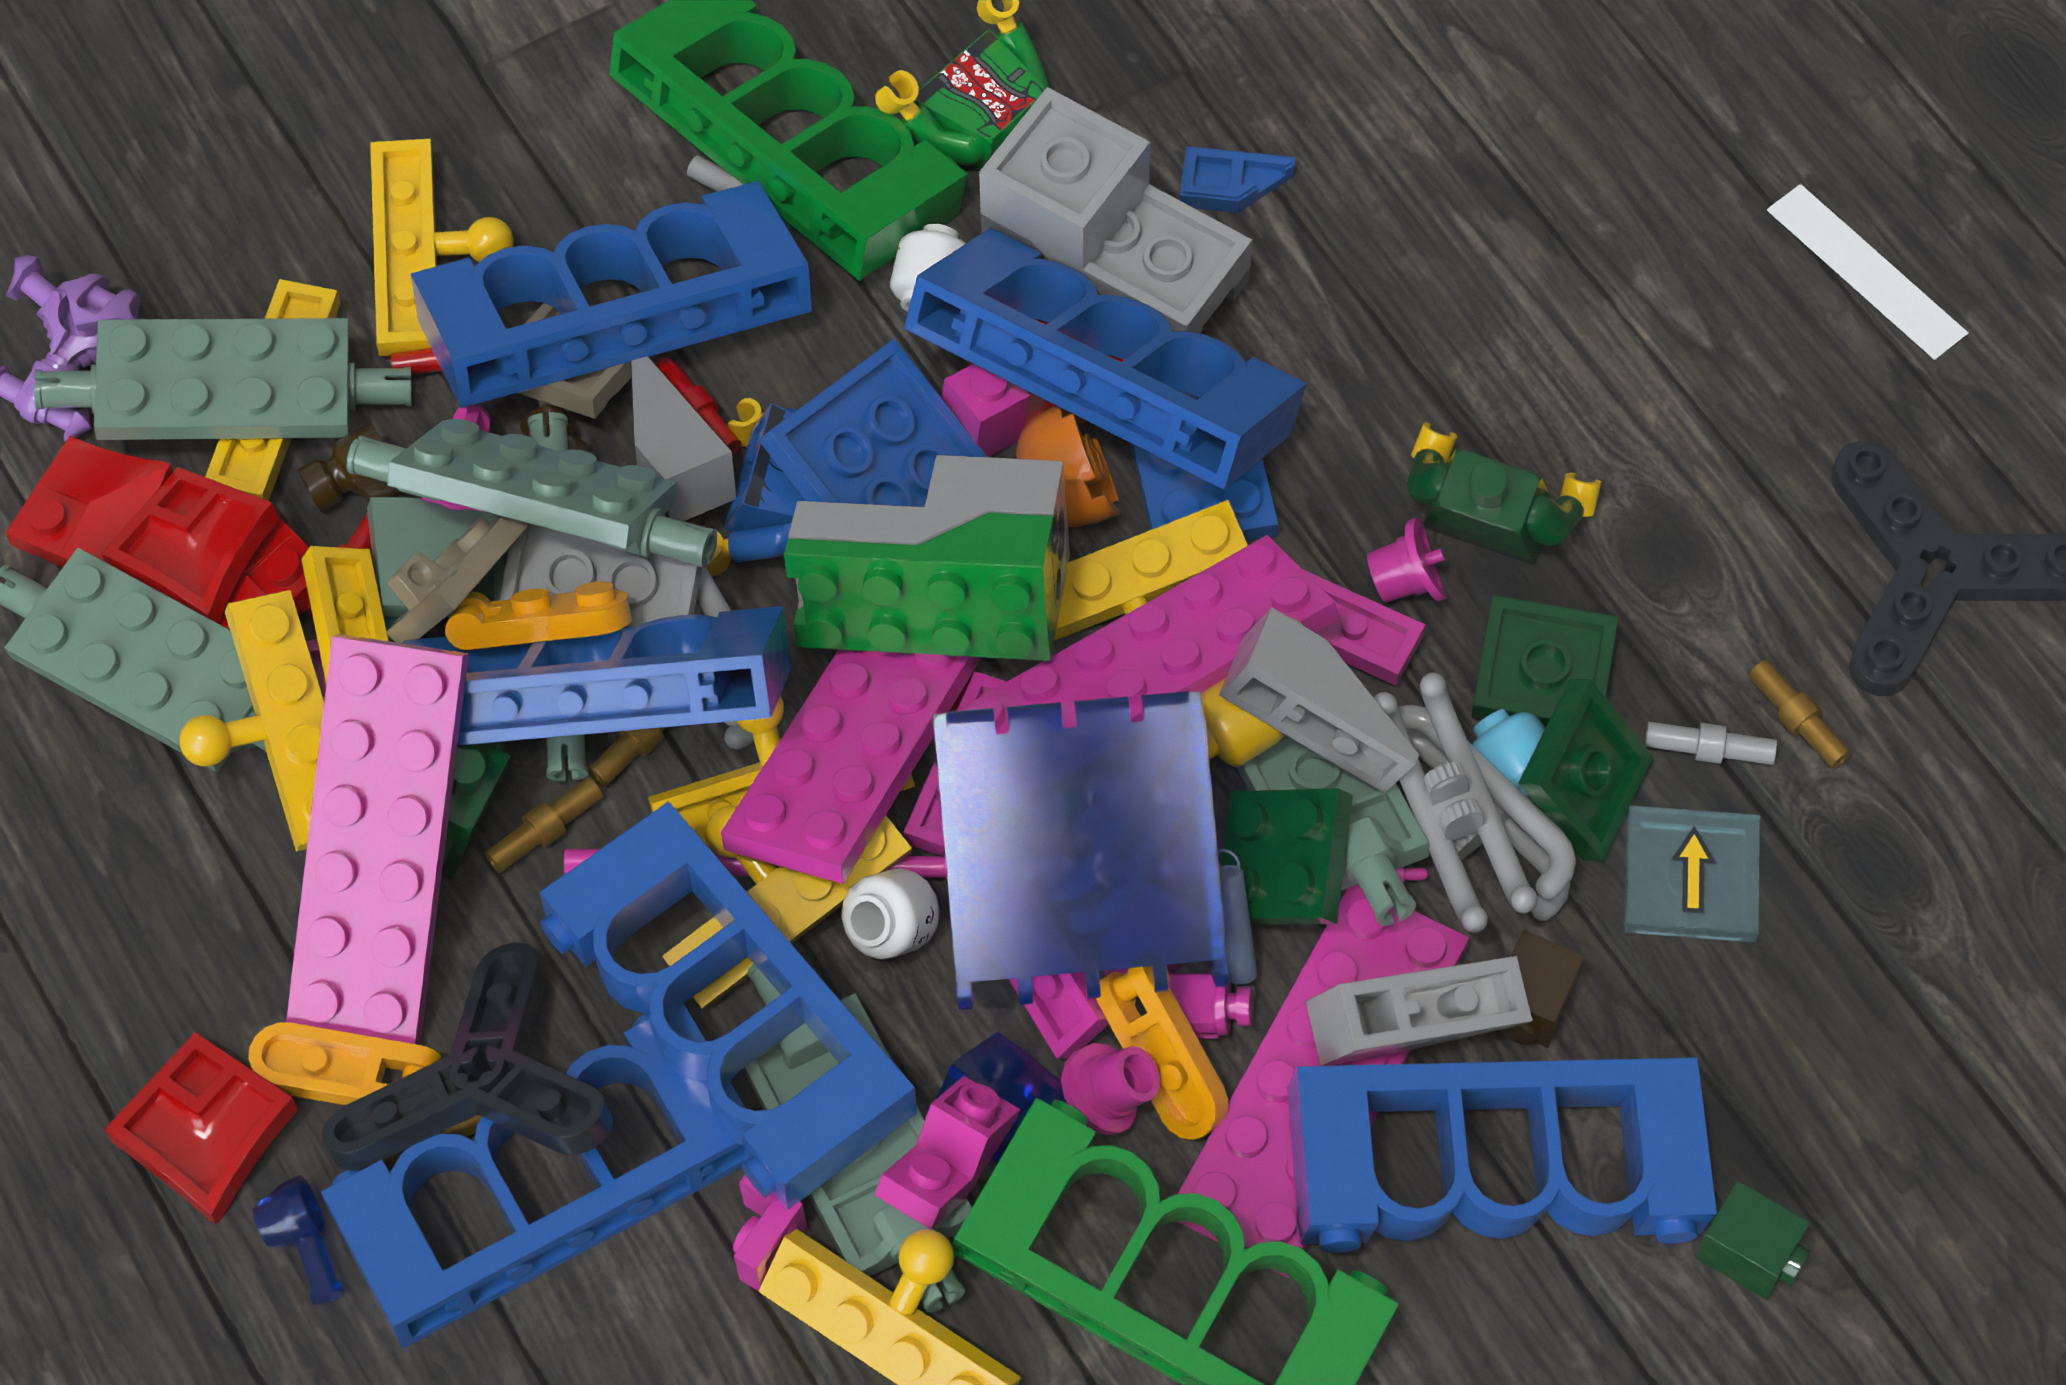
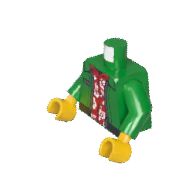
[875,0,1050,169]

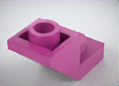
[875,1076,1020,1230]

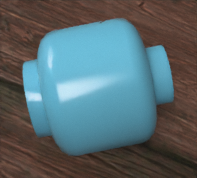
[1472,709,1545,802]

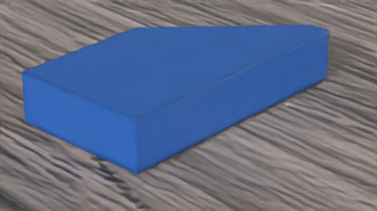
[1179,146,1296,213]

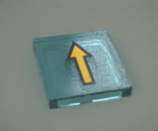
[1624,806,1760,942]

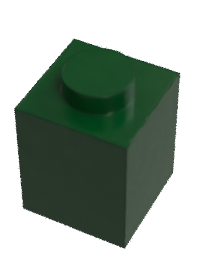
[1695,1180,1811,1300]

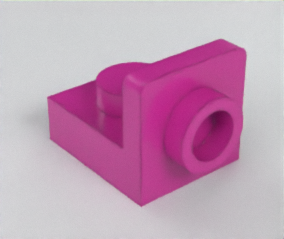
[733,1175,808,1291]

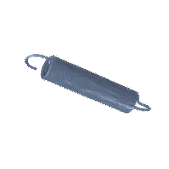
[1213,849,1257,999]

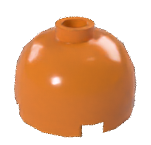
[1016,406,1120,528]

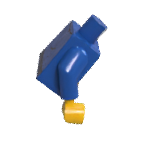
[706,398,806,576]

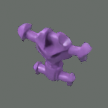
[0,255,140,442]

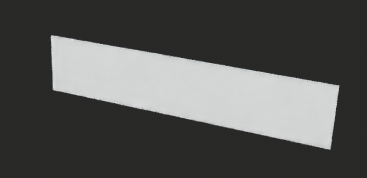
[1766,184,1968,360]

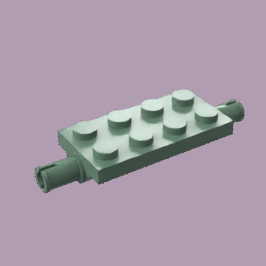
[34,318,412,440]
[347,419,717,568]
[0,548,266,772]
[1237,734,1429,926]
[742,964,972,1313]

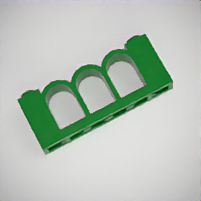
[609,0,968,281]
[952,1098,1399,1385]

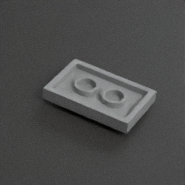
[499,522,702,628]

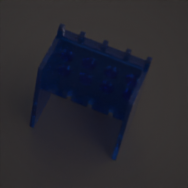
[931,691,1229,1010]

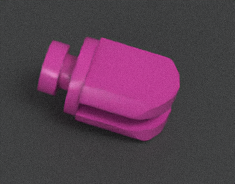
[1169,973,1254,1039]

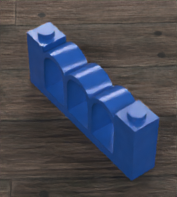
[411,181,812,408]
[904,228,1307,489]
[402,606,792,745]
[539,801,917,1210]
[321,1004,746,1349]
[1287,1058,1717,1253]

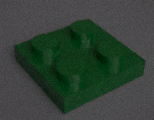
[1471,595,1618,728]
[1518,679,1653,861]
[1214,788,1353,924]

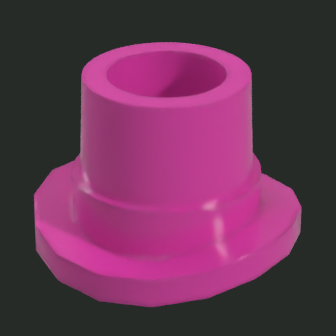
[1367,517,1448,603]
[1061,1043,1160,1136]

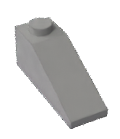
[631,356,736,521]
[1219,607,1419,793]
[1306,956,1532,1066]

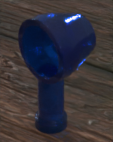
[253,1175,345,1305]

